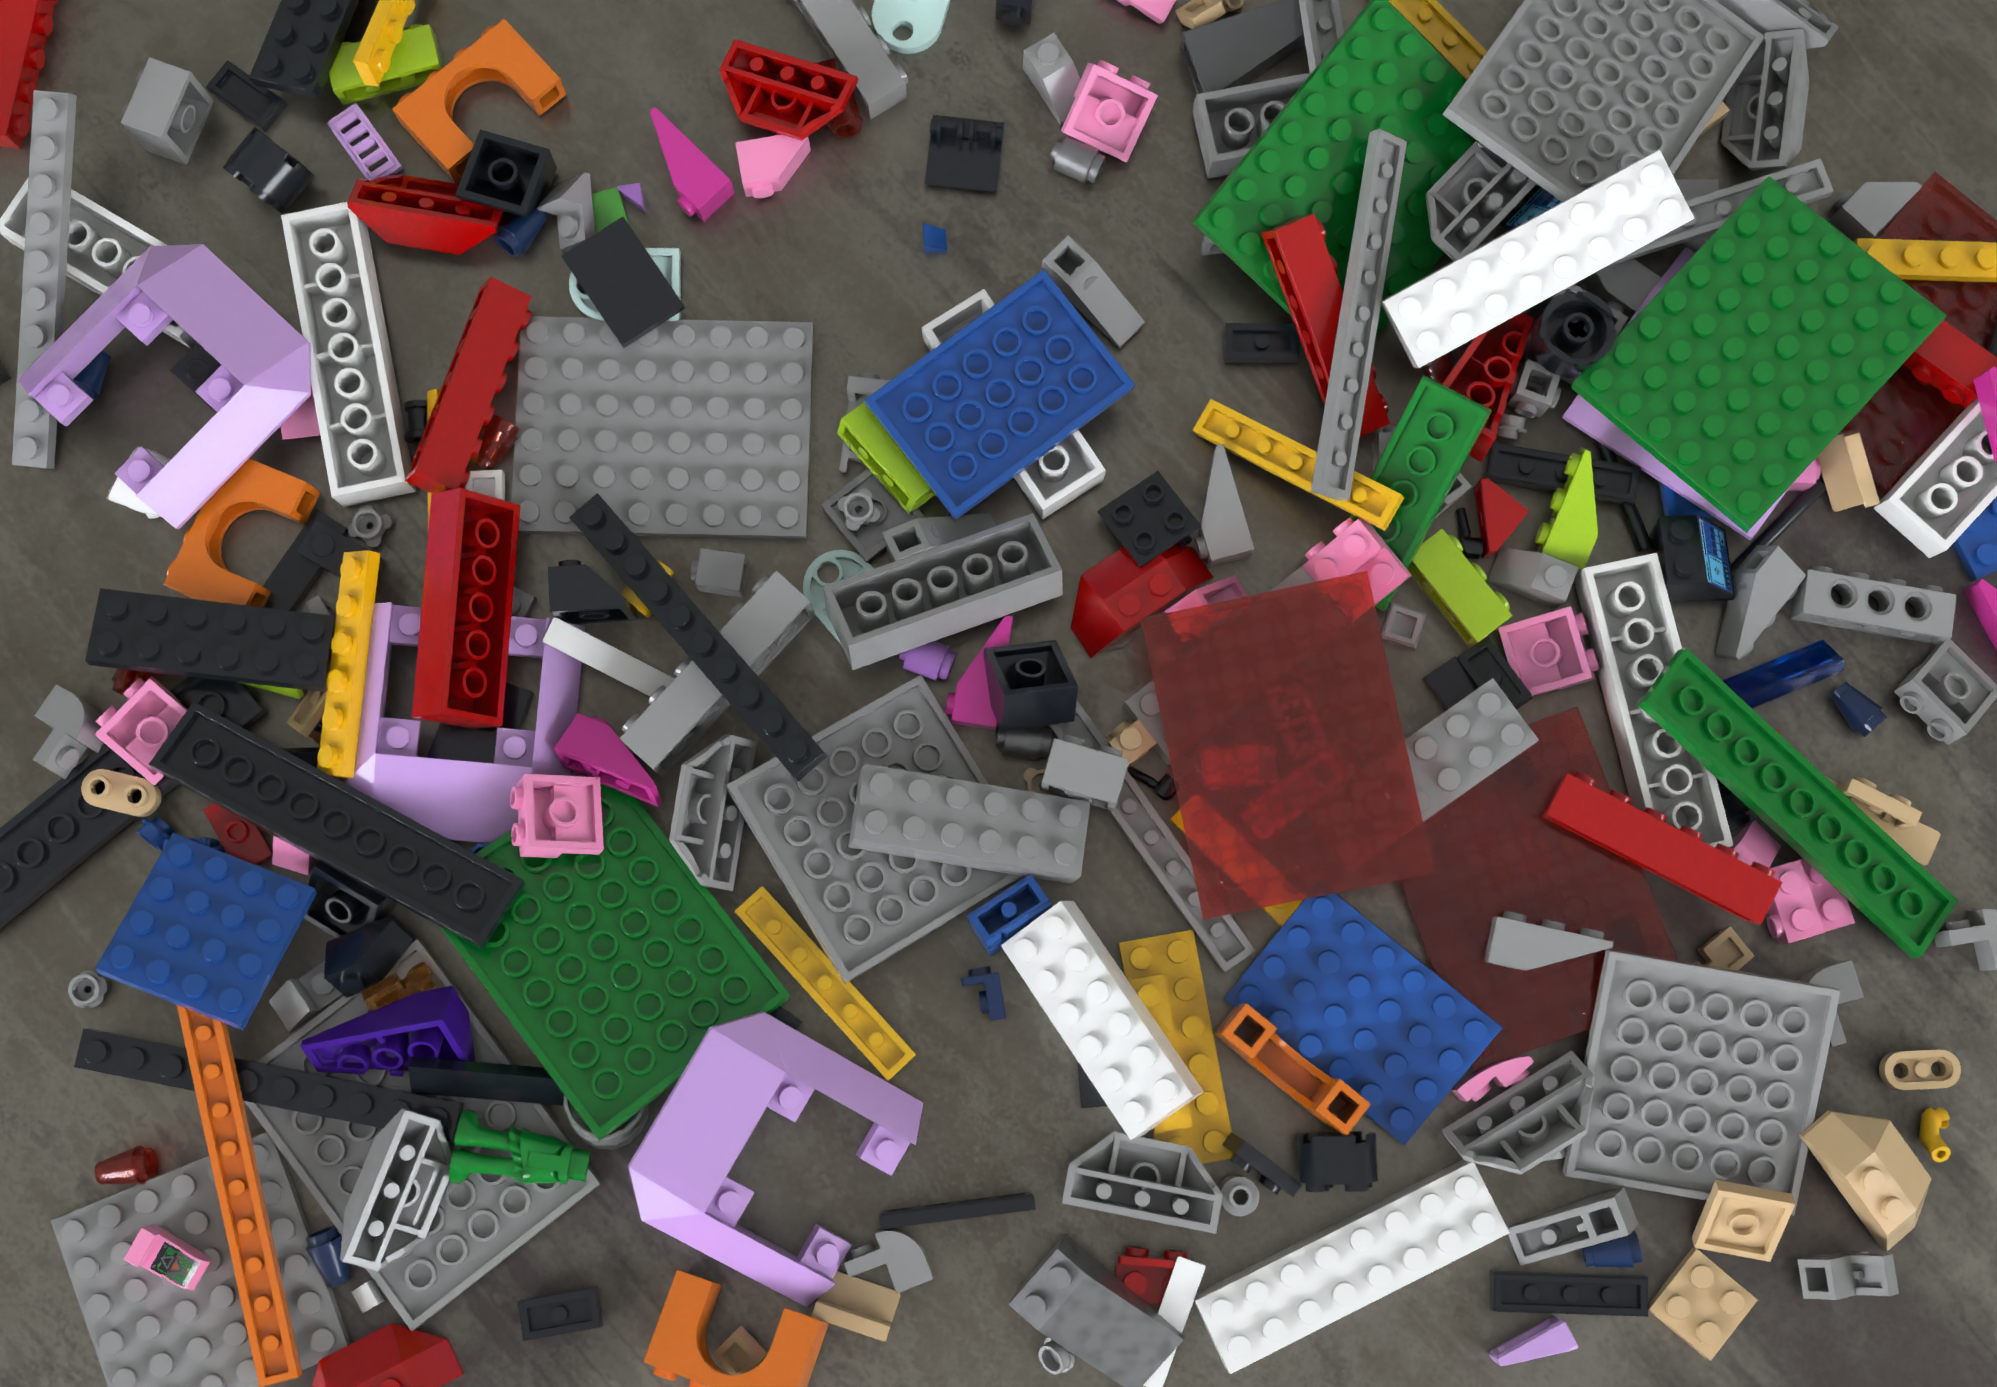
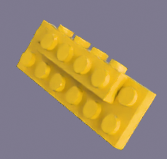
[1118,930,1234,1164]

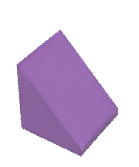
[618,183,646,214]

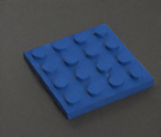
[95,833,317,1030]

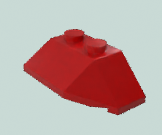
[719,39,859,141]
[347,175,503,255]
[1070,544,1214,659]
[312,1323,464,1387]

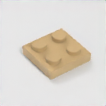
[1692,1179,1795,1262]
[1648,1247,1758,1361]

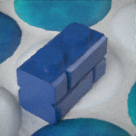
[967,874,1052,956]

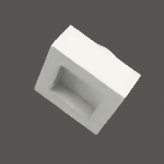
[465,470,505,500]

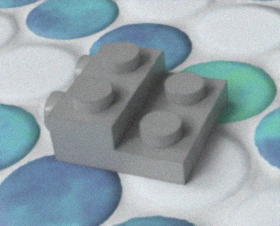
[1894,639,1997,745]

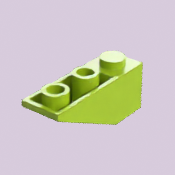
[1535,447,1598,570]

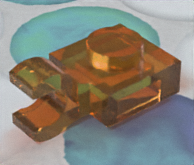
[362,961,436,1011]

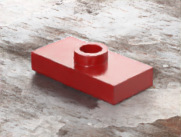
[203,803,273,866]

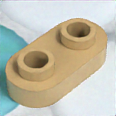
[81,769,161,817]
[1879,1049,1961,1090]

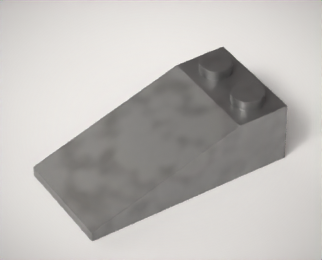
[1009,1233,1185,1387]

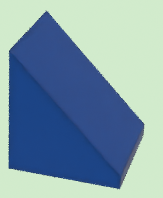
[923,223,947,253]

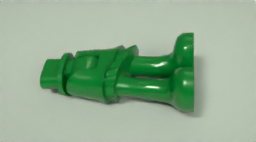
[449,1109,591,1184]

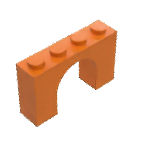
[392,19,567,184]
[163,458,321,607]
[1213,1003,1371,1135]
[643,1270,829,1387]

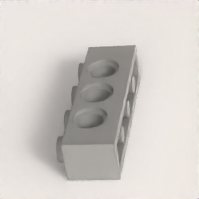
[1790,566,1957,644]

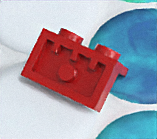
[1115,1246,1196,1305]

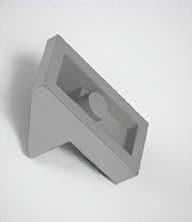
[537,172,595,252]
[269,961,343,1033]

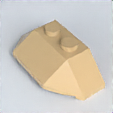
[1799,1110,1932,1252]

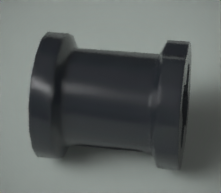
[404,400,427,444]

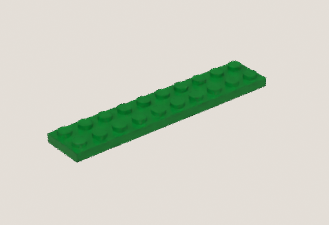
[1638,647,1958,959]

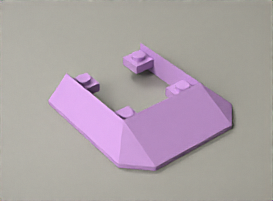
[17,244,311,530]
[337,602,585,843]
[628,1011,923,1307]

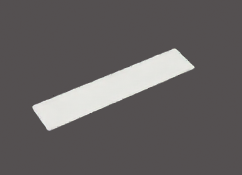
[542,617,674,697]
[1143,1257,1206,1387]

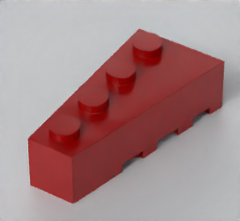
[1442,312,1534,463]

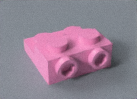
[1061,59,1158,163]
[1302,517,1412,623]
[1498,606,1600,696]
[94,676,188,786]
[510,774,604,858]
[1767,858,1855,944]

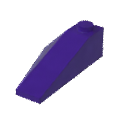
[300,986,476,1077]

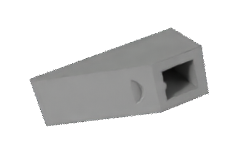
[1042,235,1145,348]
[882,513,996,563]
[1715,545,1807,660]
[1484,911,1614,971]

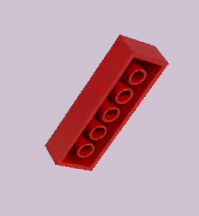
[412,488,520,729]

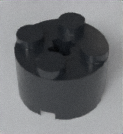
[223,127,315,214]
[1529,291,1616,378]
[1298,1131,1378,1192]

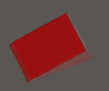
[1473,478,1529,559]

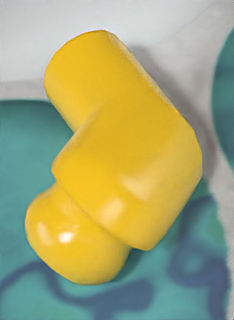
[1919,1107,1951,1162]

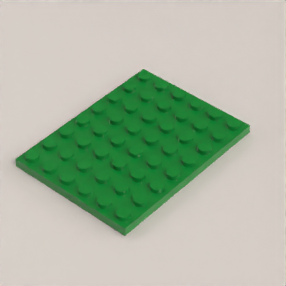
[1191,0,1478,339]
[1571,176,1947,533]
[439,783,790,1141]

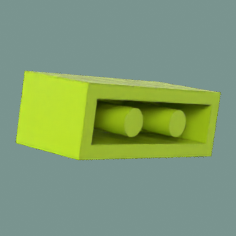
[329,24,444,105]
[837,401,935,515]
[1408,528,1513,648]

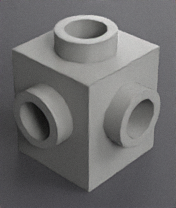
[1506,360,1562,418]

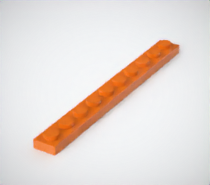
[177,1005,302,1387]

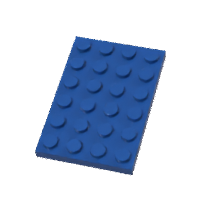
[865,269,1135,521]
[1224,880,1502,1145]

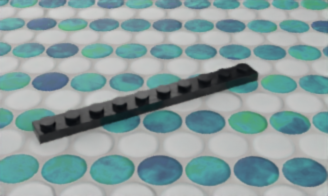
[569,493,828,782]
[74,1029,464,1142]

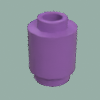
[899,641,957,681]

